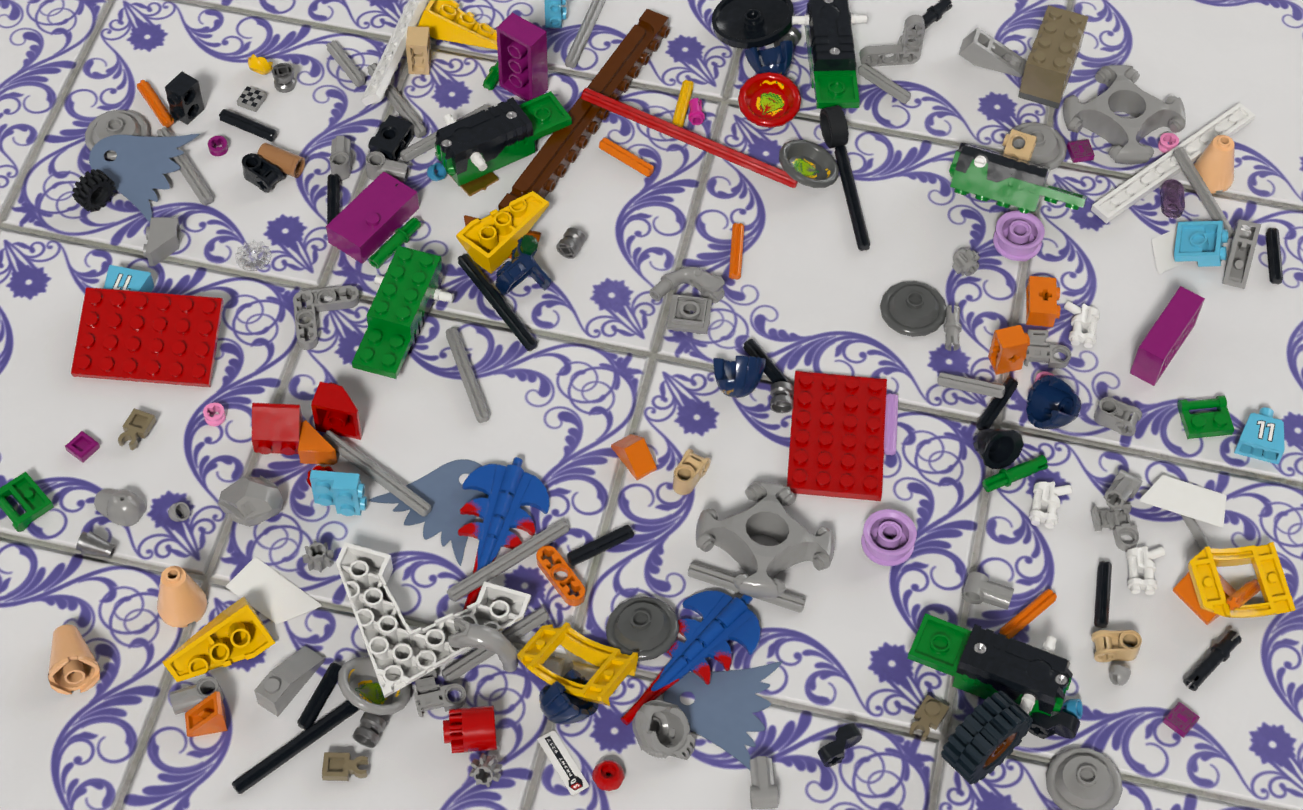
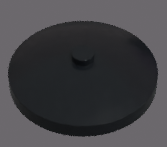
[712,0,795,49]

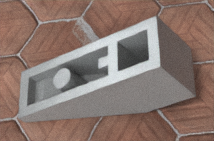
[959,28,1027,77]
[1222,219,1261,289]
[254,646,325,717]

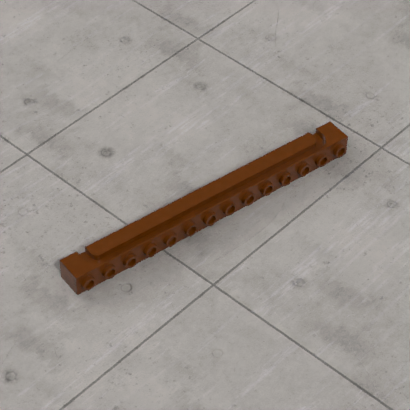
[498,9,670,210]

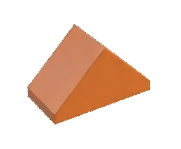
[298,420,337,465]
[611,434,657,480]
[185,691,227,737]

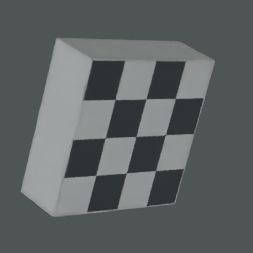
[237,86,267,112]

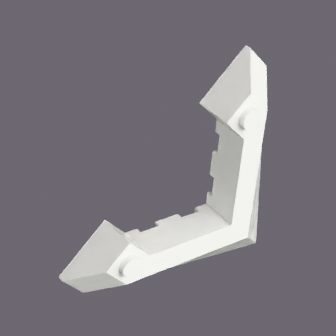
[336,542,531,698]

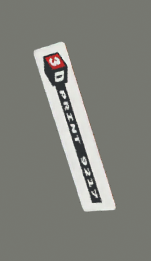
[537,730,589,796]

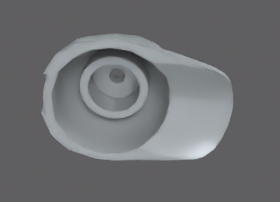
[94,489,146,527]

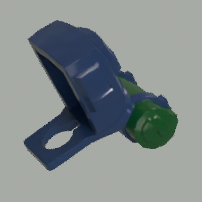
[495,235,552,296]

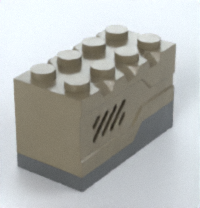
[1018,5,1089,109]

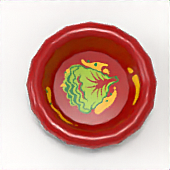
[738,72,801,128]

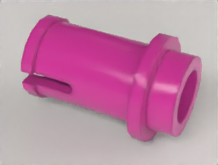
[688,98,705,125]

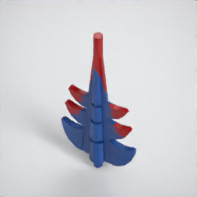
[458,457,549,611]
[621,591,761,725]

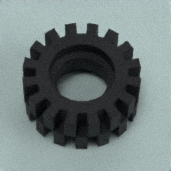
[72,169,116,212]

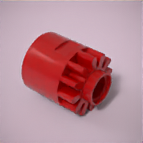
[443,706,497,753]

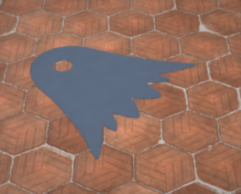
[89,134,200,222]
[368,459,487,566]
[663,661,782,770]

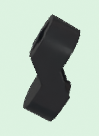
[1028,712,1080,739]
[818,723,862,767]

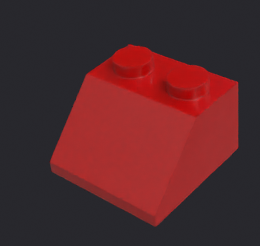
[311,382,362,440]
[252,403,303,455]

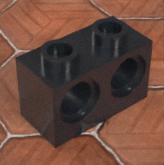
[165,71,204,125]

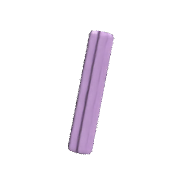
[884,393,898,456]

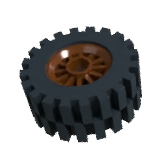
[941,691,1033,785]

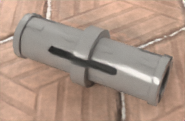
[944,305,962,351]

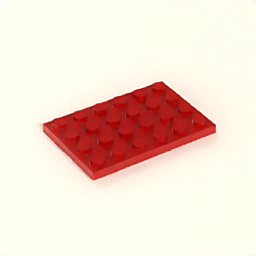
[71,287,224,387]
[787,371,887,501]

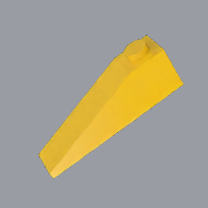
[417,0,498,50]
[456,191,549,274]
[162,597,275,682]

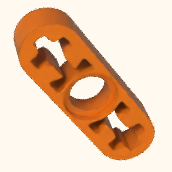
[536,546,585,606]

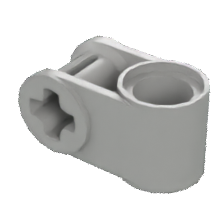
[1094,397,1142,436]

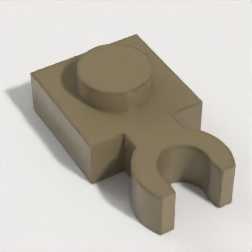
[118,408,156,450]
[909,694,949,742]
[322,752,369,781]

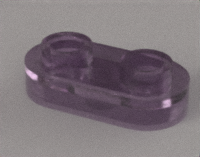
[1160,179,1185,219]

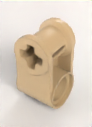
[673,448,711,495]
[1091,630,1142,662]

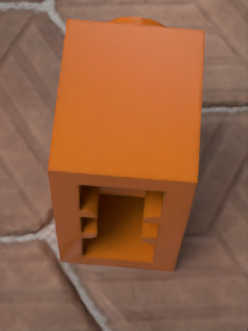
[1026,276,1061,327]
[988,325,1030,375]

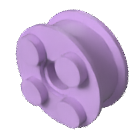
[993,211,1045,262]
[861,509,917,566]

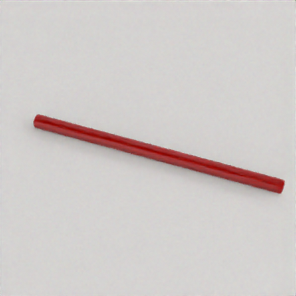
[581,88,798,188]

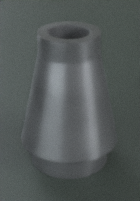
[76,531,115,559]

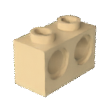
[406,26,432,75]
[1002,129,1037,162]

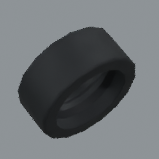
[820,105,849,148]

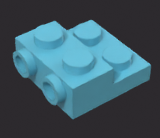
[545,0,567,28]
[1174,221,1229,267]
[310,470,367,516]

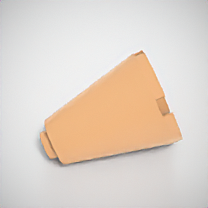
[1194,135,1235,193]
[157,566,207,628]
[48,624,100,695]

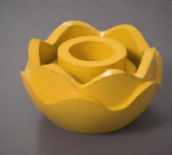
[248,54,273,75]

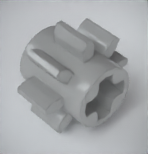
[952,248,980,276]
[302,541,334,572]
[469,753,503,787]

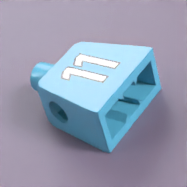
[104,265,154,292]
[1234,407,1285,465]

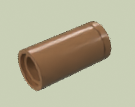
[257,143,305,178]

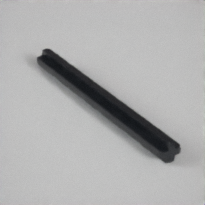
[834,145,870,251]
[458,253,538,351]
[232,701,360,794]

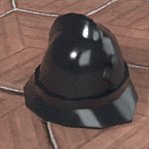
[973,428,1024,469]

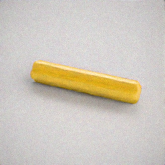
[672,80,694,128]

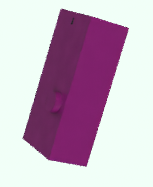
[496,12,548,101]
[326,171,419,264]
[1130,286,1205,386]

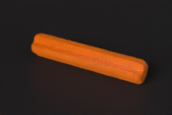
[137,80,174,128]
[599,137,654,177]
[729,223,744,280]
[1226,579,1261,611]
[999,589,1057,639]

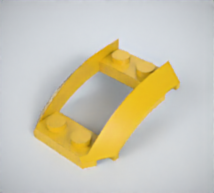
[1188,542,1296,618]
[517,622,638,706]

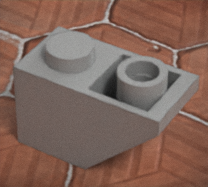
[143,217,181,266]

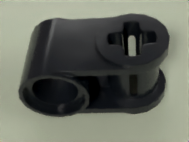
[242,153,284,193]

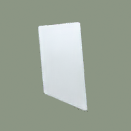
[1151,218,1224,274]
[1139,475,1227,528]
[226,557,322,624]

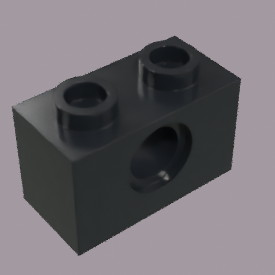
[368,115,414,161]

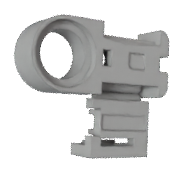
[1024,329,1071,368]
[1091,504,1139,551]
[414,670,466,717]

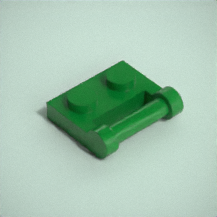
[1177,395,1235,439]
[0,471,54,532]

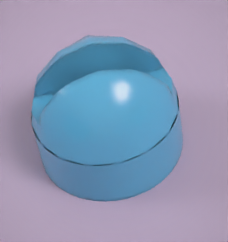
[427,163,446,181]
[1062,699,1083,719]

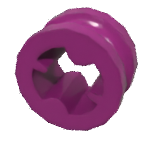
[208,136,228,156]

